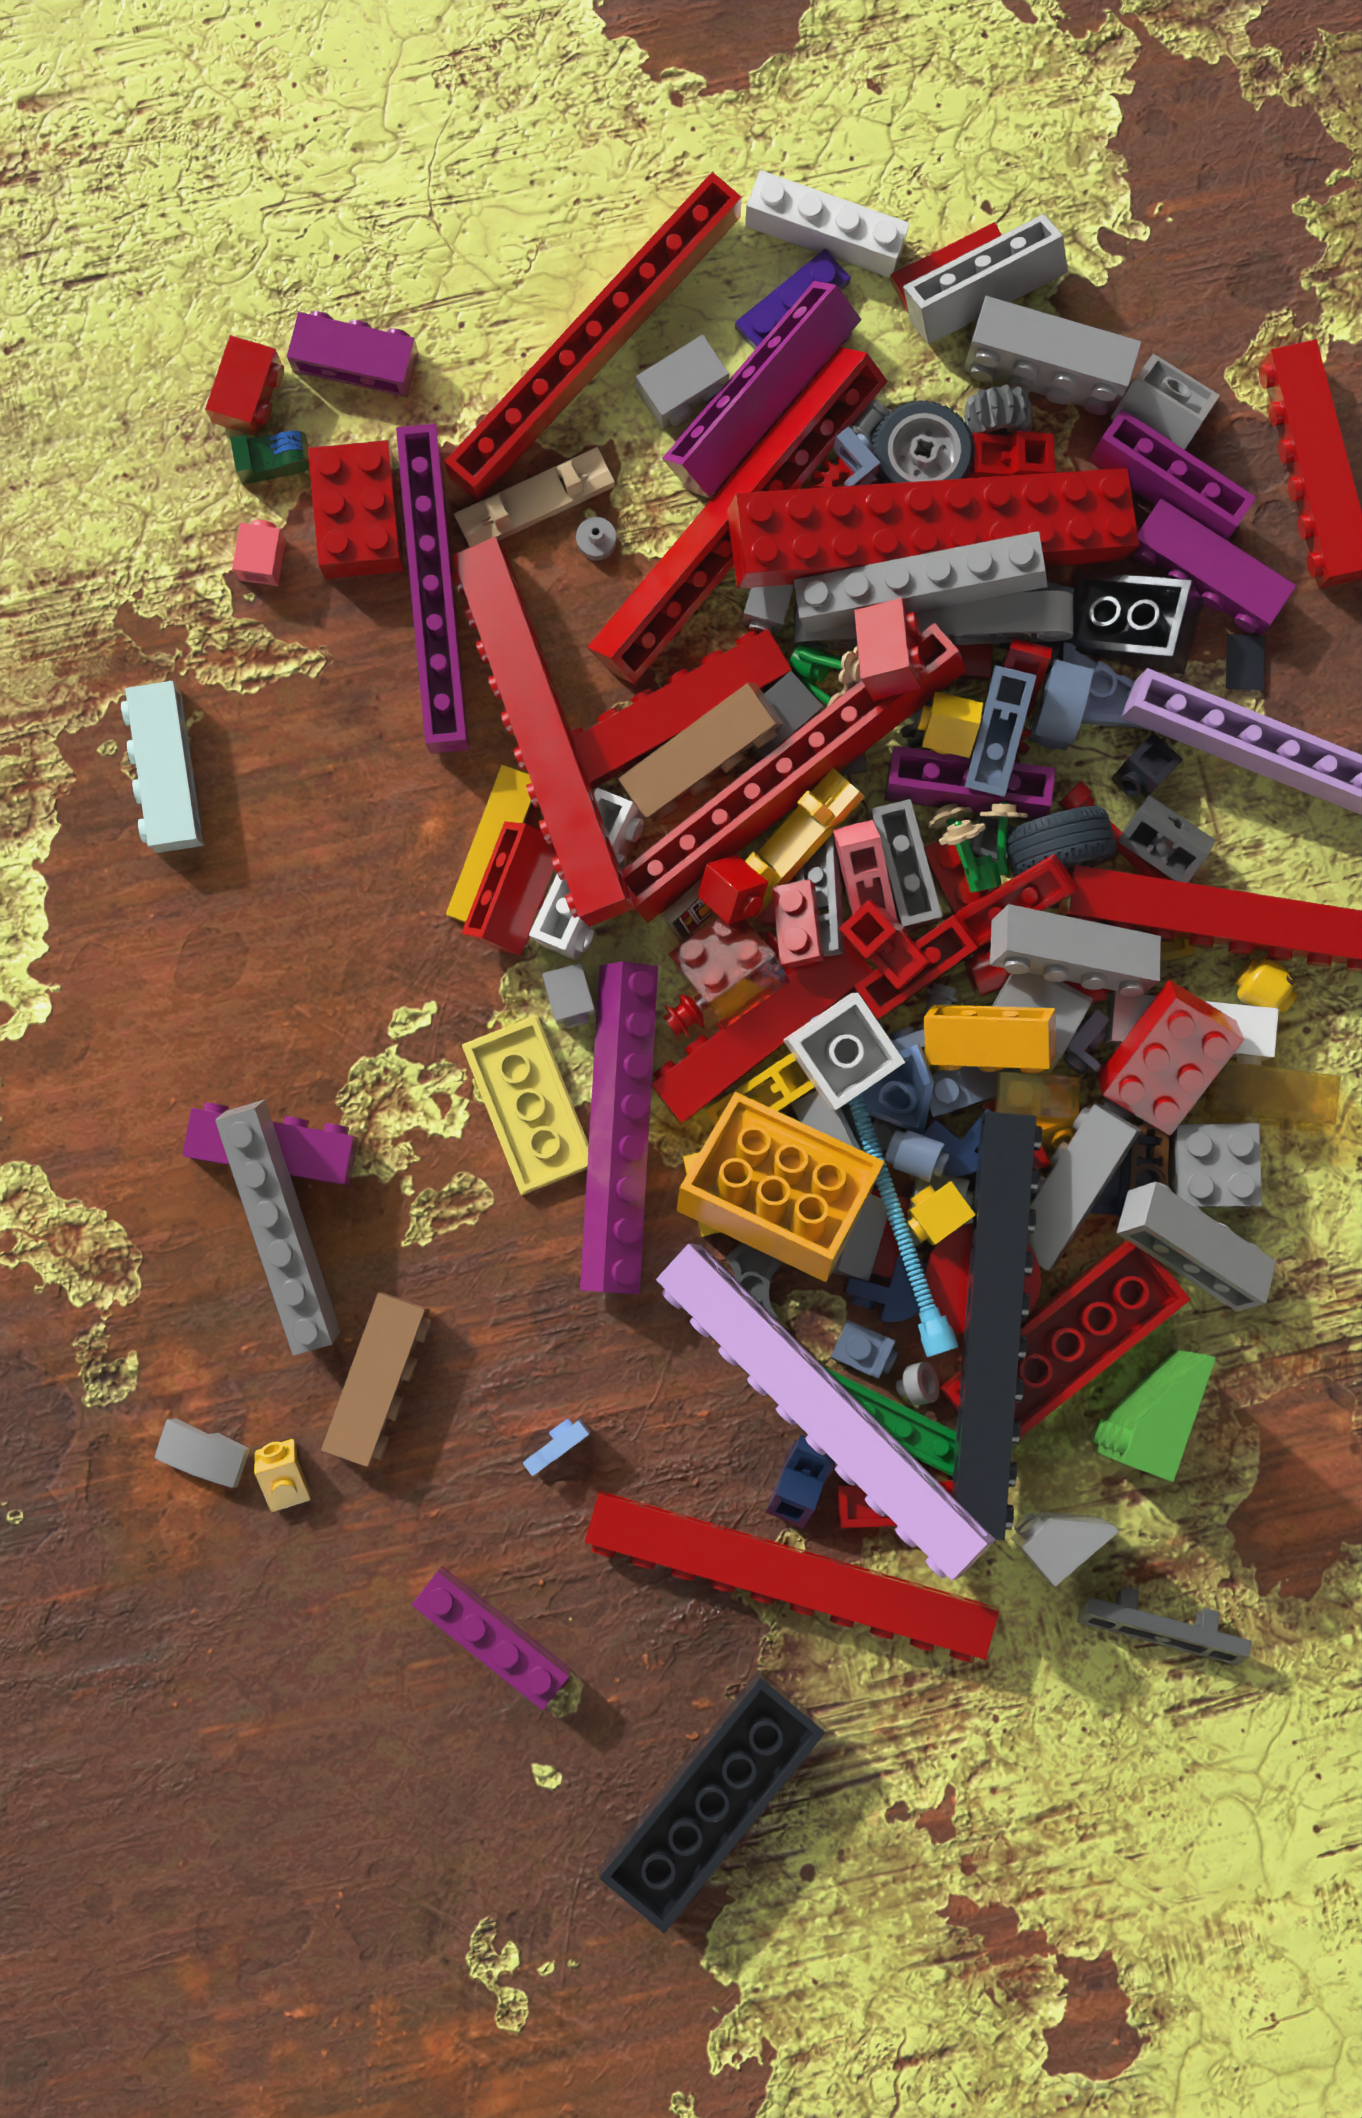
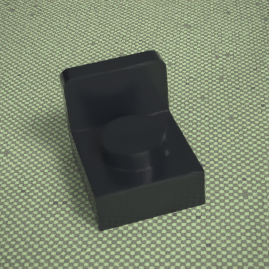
[1111,732,1183,805]

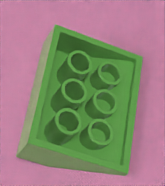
[1091,1349,1216,1482]

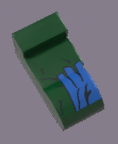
[230,431,310,485]

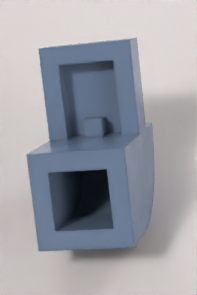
[1028,659,1094,751]

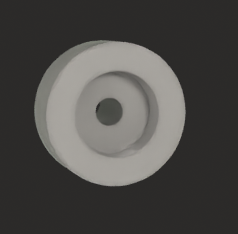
[576,517,616,561]
[896,1362,939,1406]

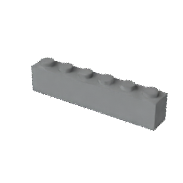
[794,531,1047,634]
[215,1100,341,1355]

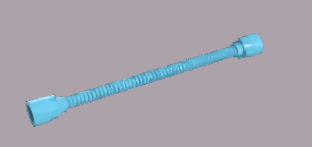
[811,1015,959,1357]

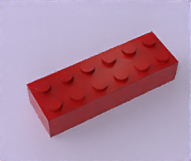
[940,1239,1191,1438]

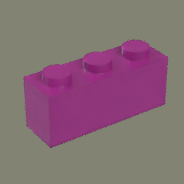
[287,311,418,398]

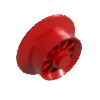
[925,1223,1041,1335]

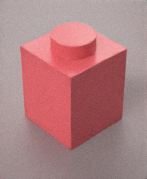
[232,520,286,586]

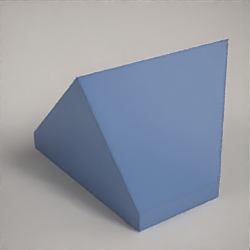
[862,1044,934,1135]

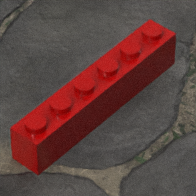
[1259,339,1362,589]
[571,629,792,790]
[651,935,874,1125]

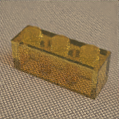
[1204,1061,1341,1133]

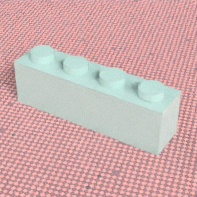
[121,681,204,853]

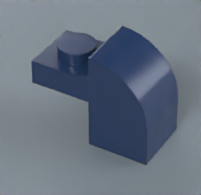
[923,1109,992,1177]
[843,1256,927,1322]
[766,1434,836,1529]

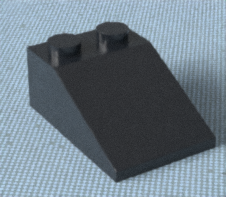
[1059,571,1203,674]

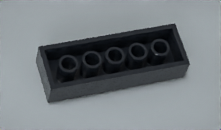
[599,1669,826,1933]

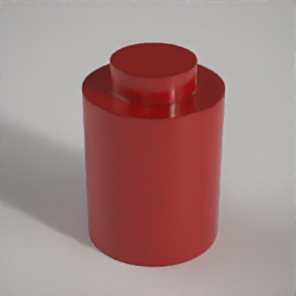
[964,951,1011,998]

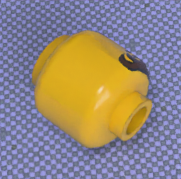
[1234,957,1298,1013]

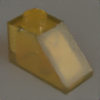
[995,1072,1081,1119]

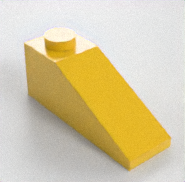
[706,1053,816,1126]

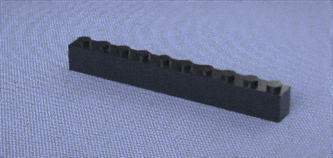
[952,1111,1042,1540]

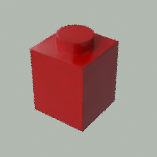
[697,854,768,924]

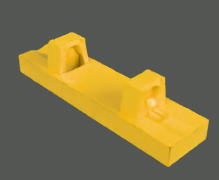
[745,768,865,918]

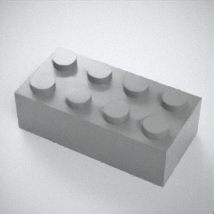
[962,296,1141,415]

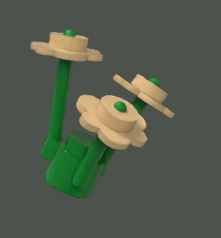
[789,645,861,707]
[927,801,1028,893]

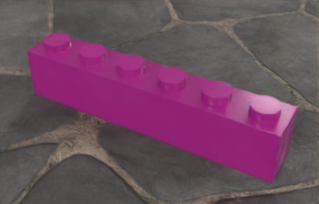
[662,281,862,498]

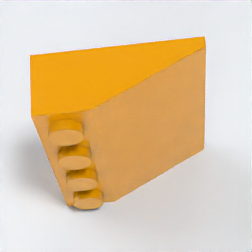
[676,1092,885,1282]

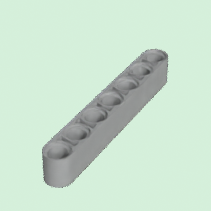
[794,591,1073,650]

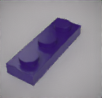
[735,249,851,350]

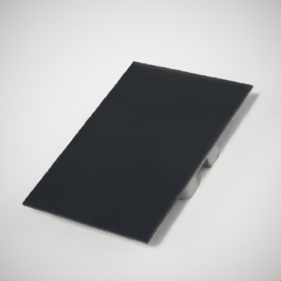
[1226,634,1265,691]

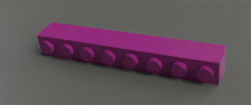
[396,424,470,754]
[580,961,658,1294]

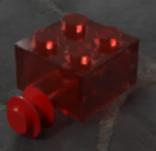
[662,916,790,1038]

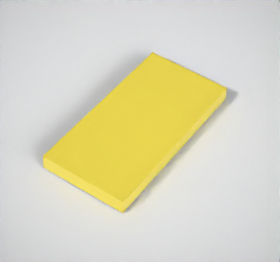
[462,1015,589,1196]

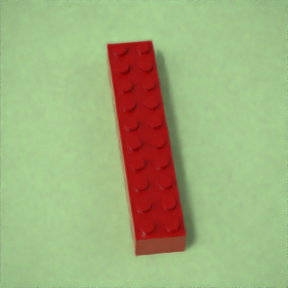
[727,468,1139,589]

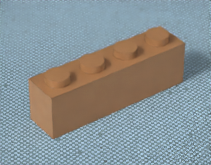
[618,683,784,820]
[321,1292,432,1467]

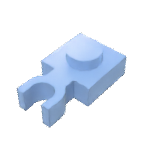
[523,1418,590,1477]

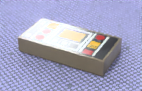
[662,876,714,942]

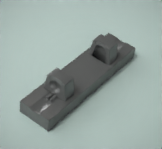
[793,804,845,956]
[1077,1586,1252,1665]

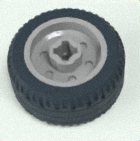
[871,400,975,484]
[1007,806,1117,877]

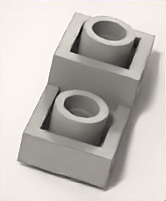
[154,1418,250,1488]

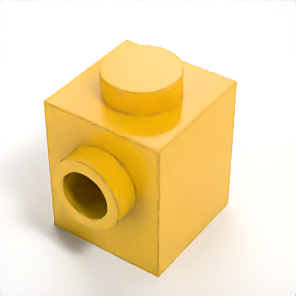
[918,691,983,758]
[907,1181,975,1245]

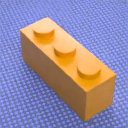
[924,1005,1056,1073]

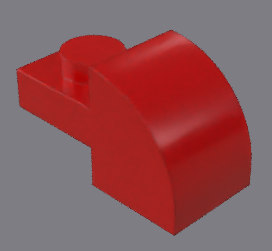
[970,431,1055,478]
[839,900,931,990]

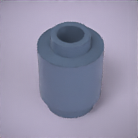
[885,1130,950,1183]

